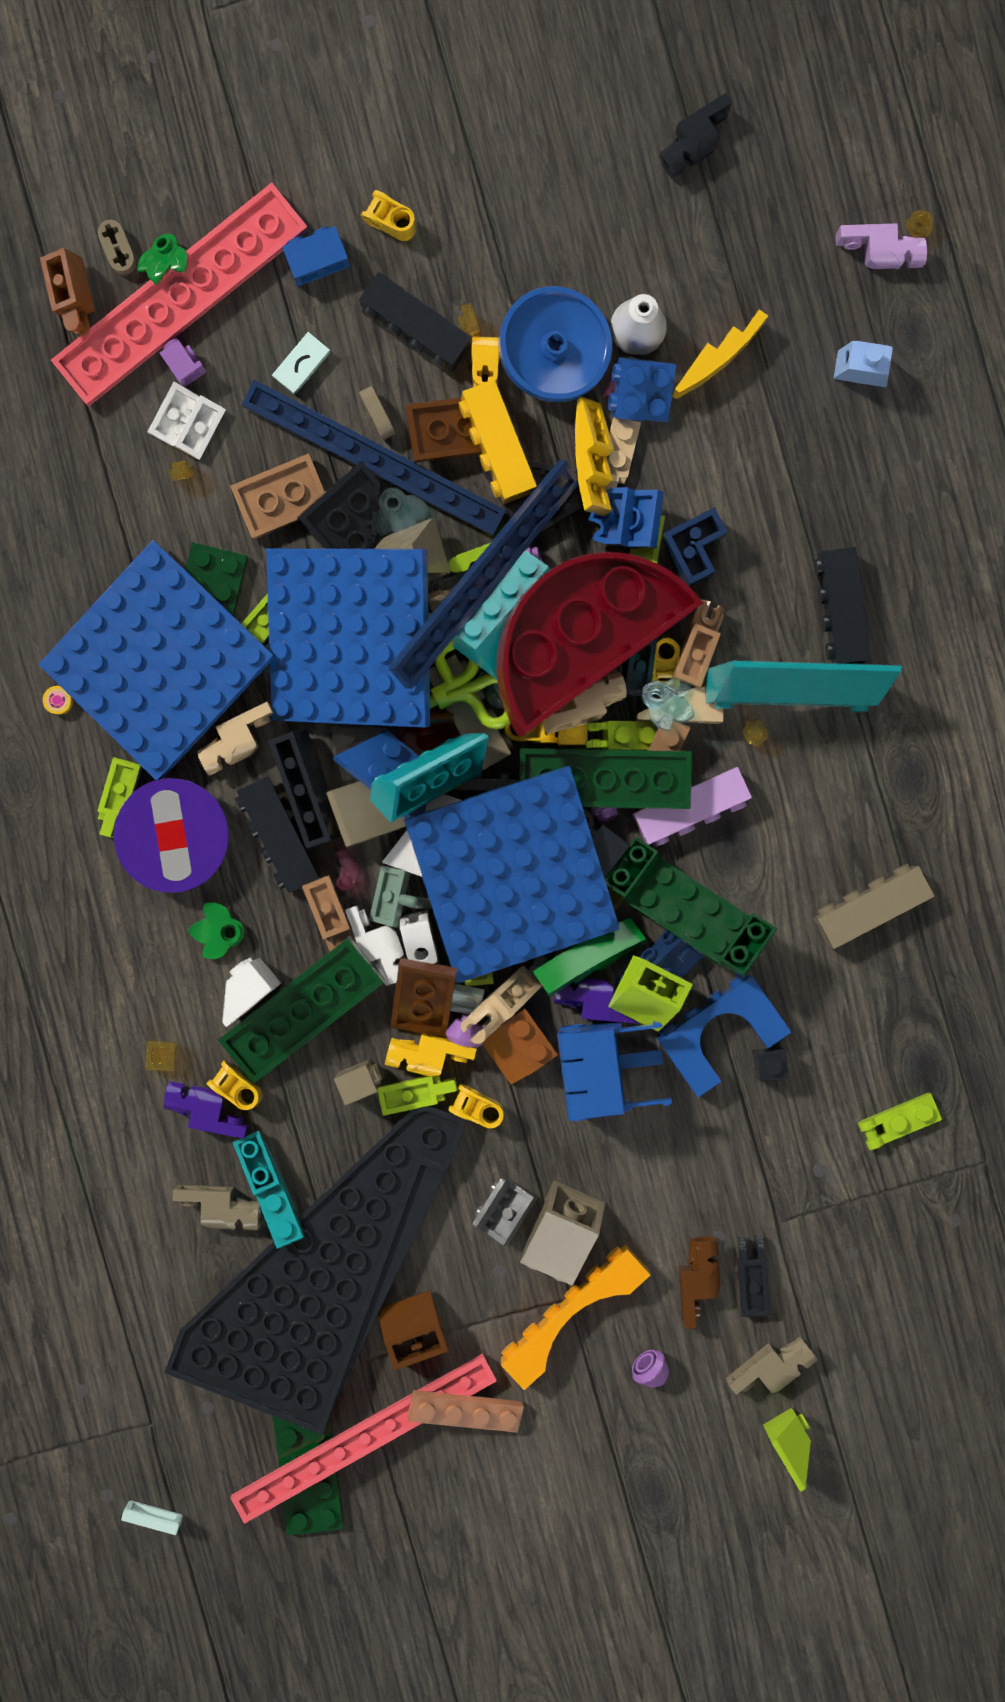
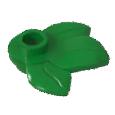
[137,234,188,285]
[188,902,245,959]

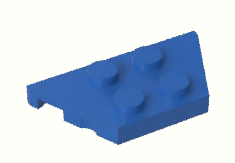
[333,730,426,818]

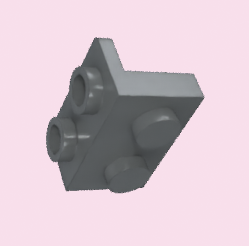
[472,1178,537,1246]

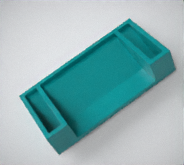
[706,661,901,712]

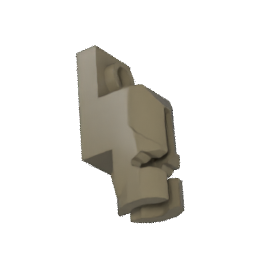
[173,1185,261,1230]
[726,1337,818,1395]

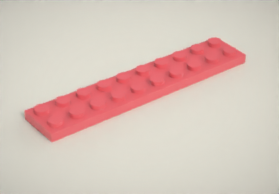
[51,183,308,407]

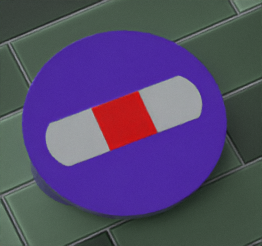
[114,778,228,893]

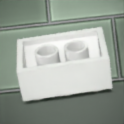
[223,958,281,1027]

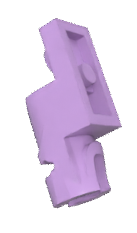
[835,223,927,269]

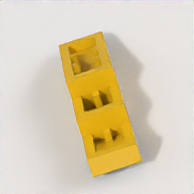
[672,310,768,399]
[575,397,614,516]

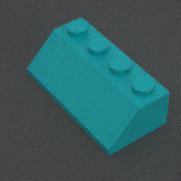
[453,550,551,679]
[370,733,489,823]

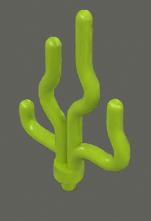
[430,639,510,729]

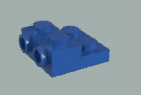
[608,357,676,422]

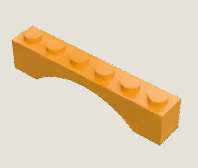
[501,1244,650,1390]

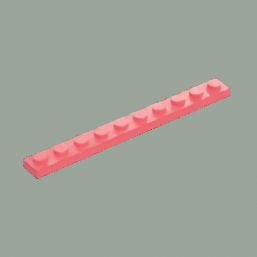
[231,1353,497,1524]

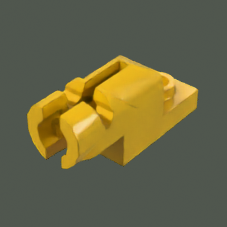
[385,1033,477,1077]

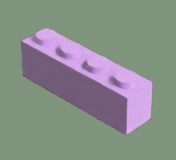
[632,767,752,848]

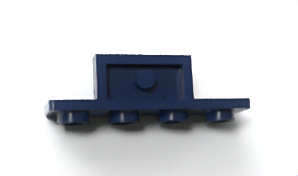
[615,930,704,985]

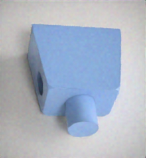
[833,341,893,387]

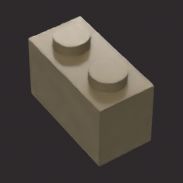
[334,1059,383,1105]

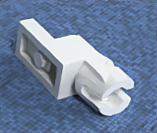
[345,905,404,986]

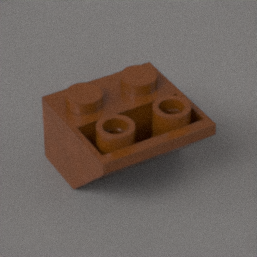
[378,1290,449,1371]

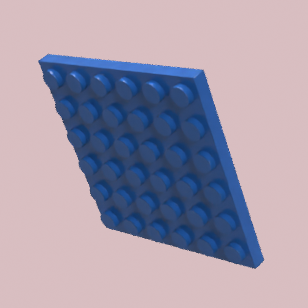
[38,540,275,781]
[266,548,430,727]
[404,766,620,983]

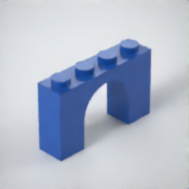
[657,974,791,1097]

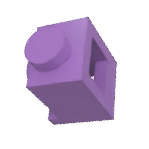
[160,339,206,387]

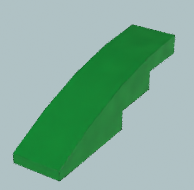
[533,918,646,997]

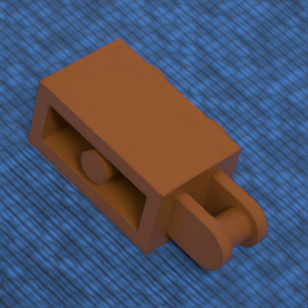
[40,248,95,336]

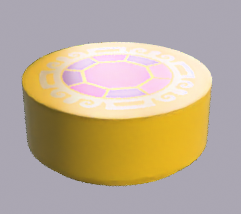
[43,686,73,715]

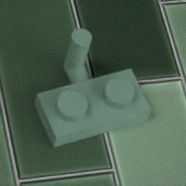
[369,865,432,927]

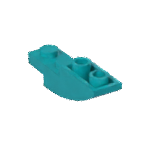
[233,1131,305,1249]

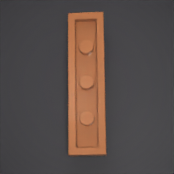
[407,1390,524,1433]

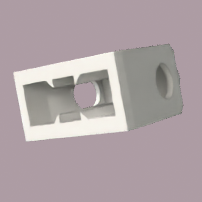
[400,910,438,964]

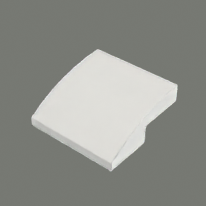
[147,382,226,460]

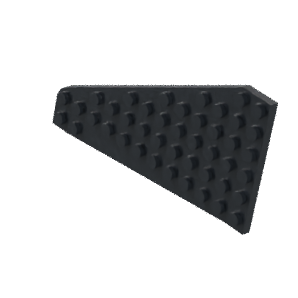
[164,1106,468,1435]

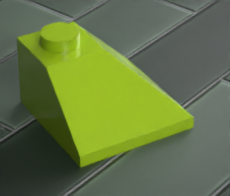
[763,1408,811,1492]

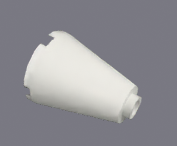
[610,294,666,355]

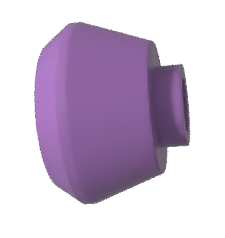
[446,1014,483,1048]
[632,1350,669,1388]

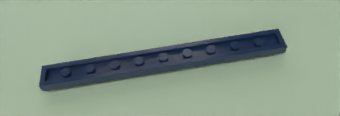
[241,379,506,537]
[388,460,579,689]

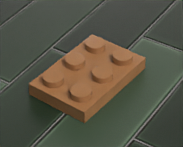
[230,454,325,540]

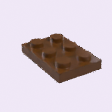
[405,398,482,463]
[390,958,457,1037]

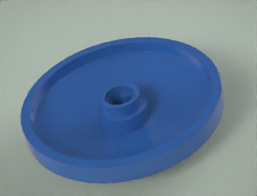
[498,286,612,402]

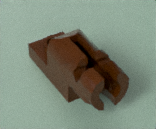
[678,1236,721,1329]

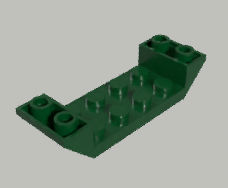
[605,837,777,977]

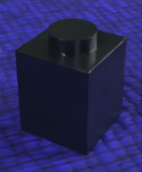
[752,1046,789,1082]

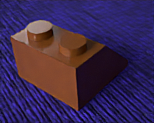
[482,1006,558,1084]

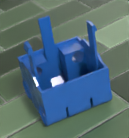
[557,1021,672,1121]

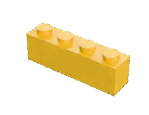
[458,379,537,504]

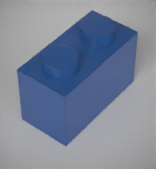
[282,226,350,287]

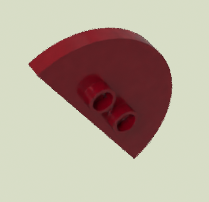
[497,552,703,737]

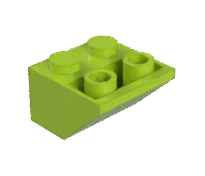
[608,955,693,1032]

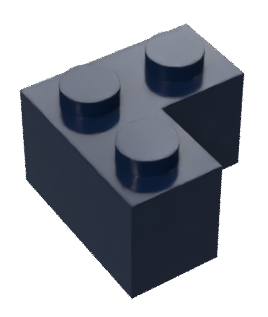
[661,507,728,587]

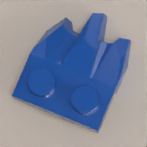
[588,487,664,549]

